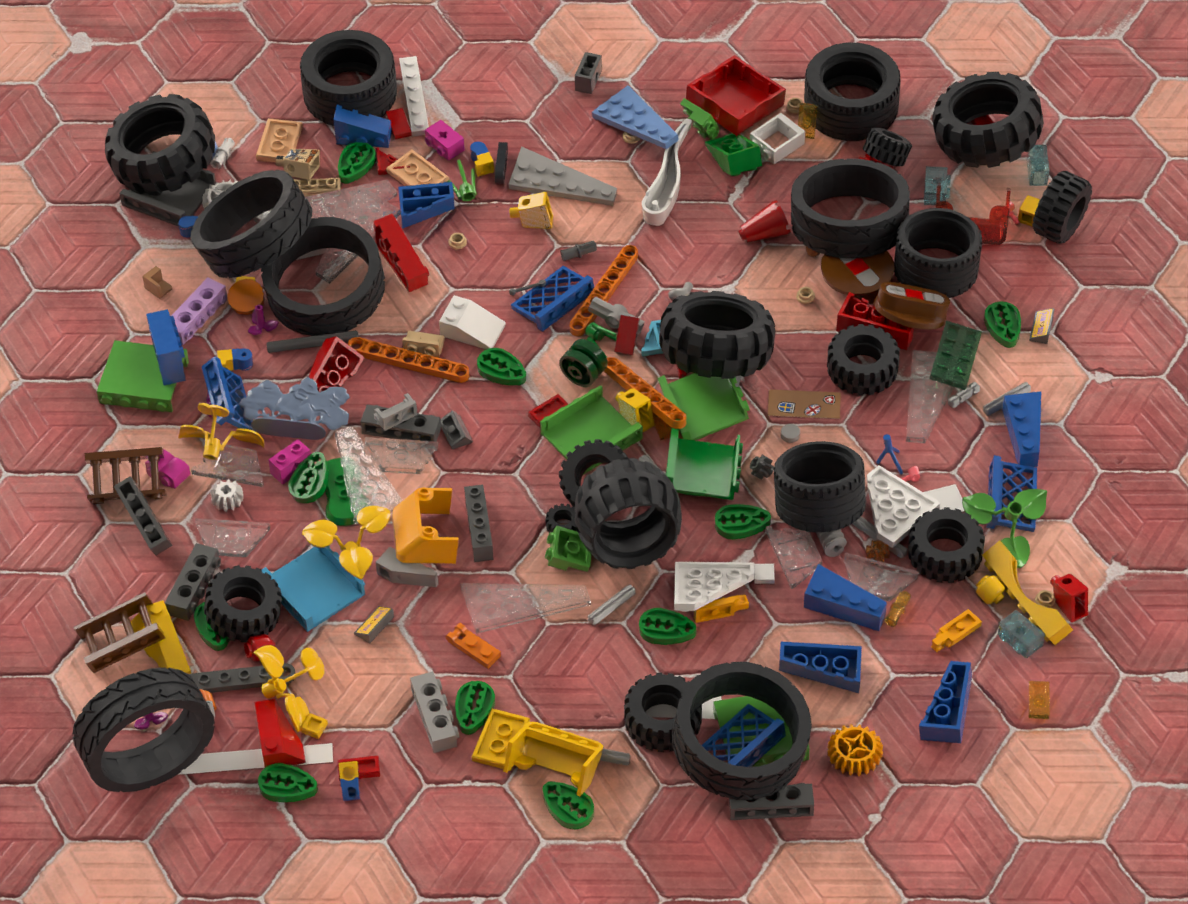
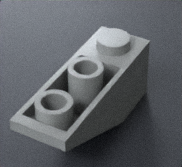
[376,547,438,587]

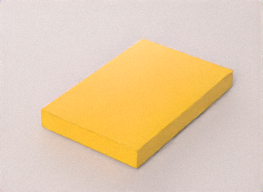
[471,708,530,771]

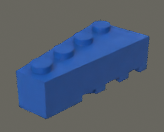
[1002,391,1041,467]
[804,564,887,631]

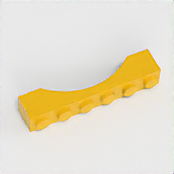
[982,541,1073,645]

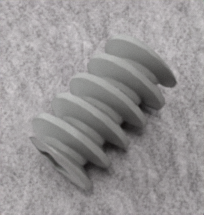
[816,529,847,557]

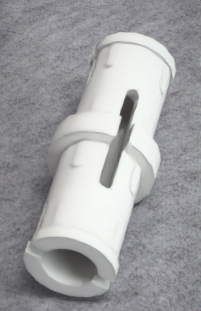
[210,138,235,169]

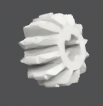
[210,479,244,512]

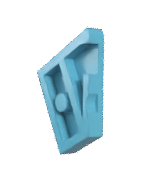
[641,320,663,357]

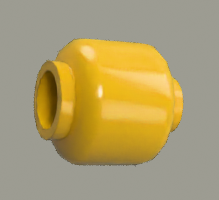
[976,575,1005,604]

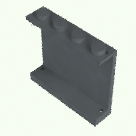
[119,151,216,226]

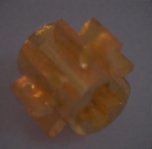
[866,540,890,564]

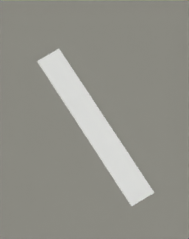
[177,743,333,775]

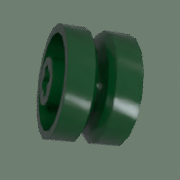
[559,339,608,387]

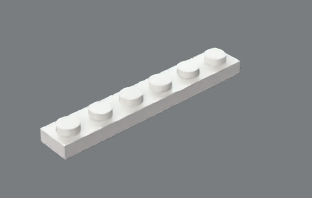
[399,56,429,136]

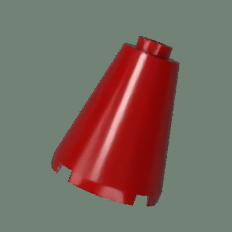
[738,200,791,243]

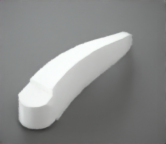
[642,119,692,226]

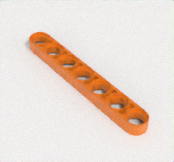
[569,245,638,337]
[348,337,470,383]
[604,357,686,429]

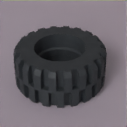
[1032,171,1092,244]
[827,324,900,396]
[559,439,629,507]
[908,507,985,583]
[204,565,282,642]
[624,672,702,752]

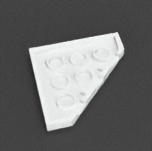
[866,465,940,548]
[674,562,754,612]

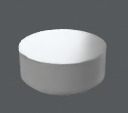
[781,424,800,443]

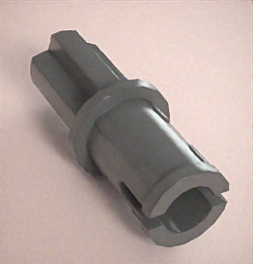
[560,241,597,261]

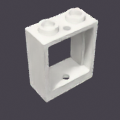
[750,113,805,164]

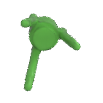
[448,160,477,201]

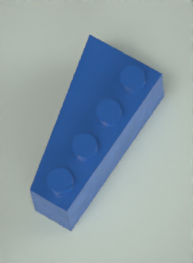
[146,309,186,385]
[779,642,862,693]
[919,661,972,743]

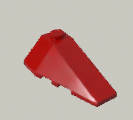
[309,336,365,392]
[254,699,306,768]

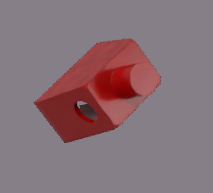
[1050,574,1088,623]

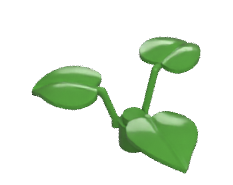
[962,489,1047,568]

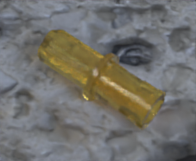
[885,591,911,627]

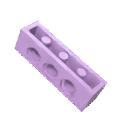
[171,277,227,345]

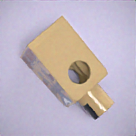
[276,149,320,180]

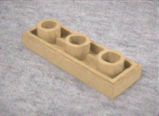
[294,178,341,197]

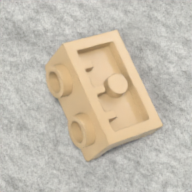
[402,331,445,357]

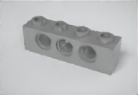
[410,671,460,753]

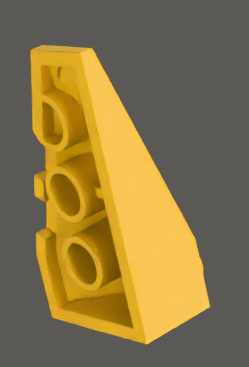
[131,600,191,674]

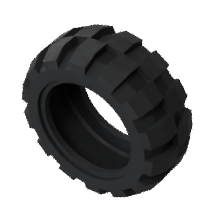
[932,72,1044,168]
[105,94,215,195]
[659,291,776,379]

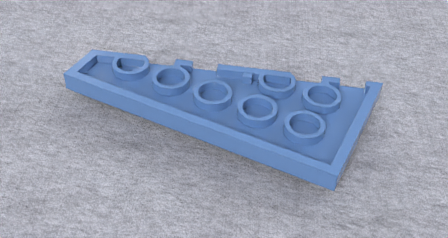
[591,85,679,149]

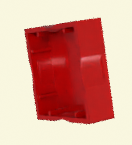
[686,55,786,136]

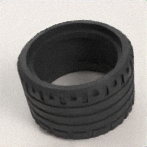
[894,208,982,298]
[774,441,866,533]

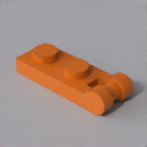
[445,623,501,669]

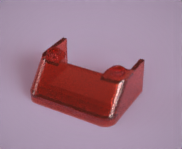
[935,182,1011,245]

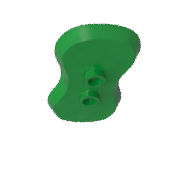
[325,458,370,526]

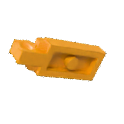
[694,595,749,623]
[931,609,982,652]

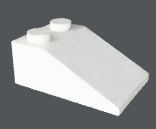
[439,295,506,349]

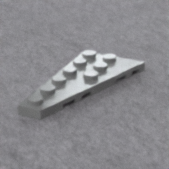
[508,146,617,206]

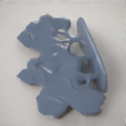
[238,377,350,440]

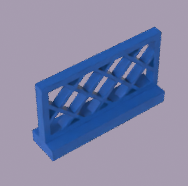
[511,266,594,331]
[202,356,256,432]
[986,455,1037,532]
[702,704,786,767]

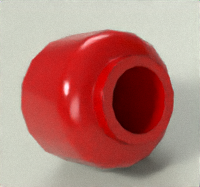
[244,634,275,662]

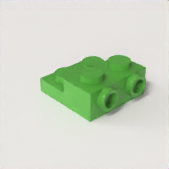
[680,98,720,140]
[545,526,591,572]

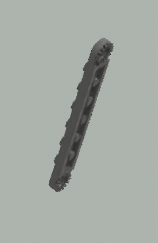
[189,663,295,693]

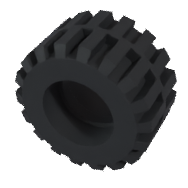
[863,128,912,166]

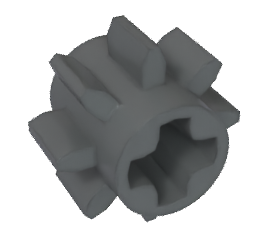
[750,454,774,480]

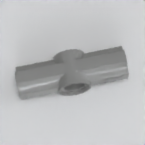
[588,297,645,335]

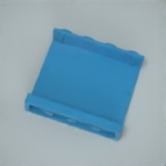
[262,546,365,632]

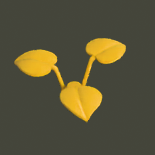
[178,403,265,460]
[302,506,390,580]
[254,645,324,733]

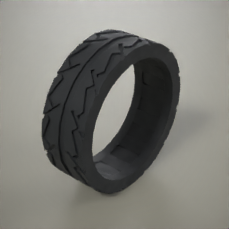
[791,158,910,258]
[190,170,313,278]
[261,217,385,336]
[672,662,812,800]
[72,668,215,792]

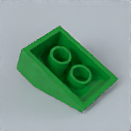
[705,133,763,176]

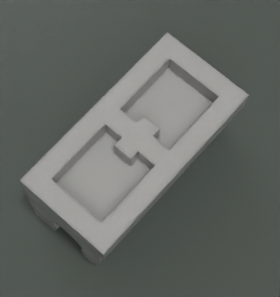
[374,393,417,431]

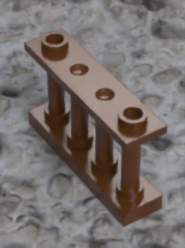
[85,447,167,504]
[74,592,165,673]

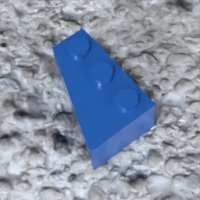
[334,105,392,148]
[398,182,455,229]

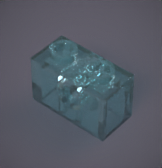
[1027,145,1050,186]
[924,166,951,206]
[998,610,1045,659]

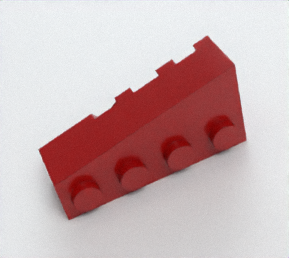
[373,213,429,293]
[836,292,914,350]

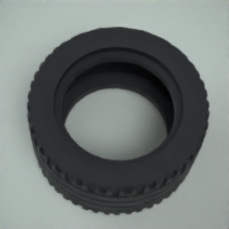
[300,30,397,126]
[804,42,901,141]

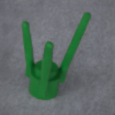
[585,322,617,358]

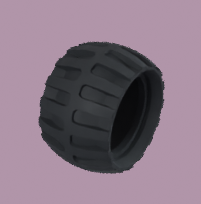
[574,458,682,569]

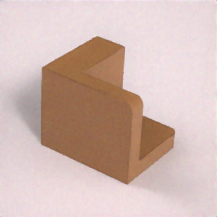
[143,266,172,299]

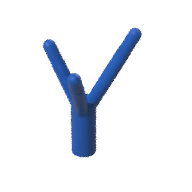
[876,434,903,475]

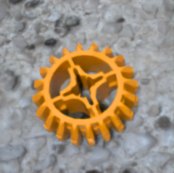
[827,723,883,776]

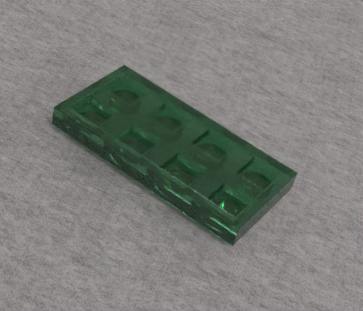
[929,320,982,390]

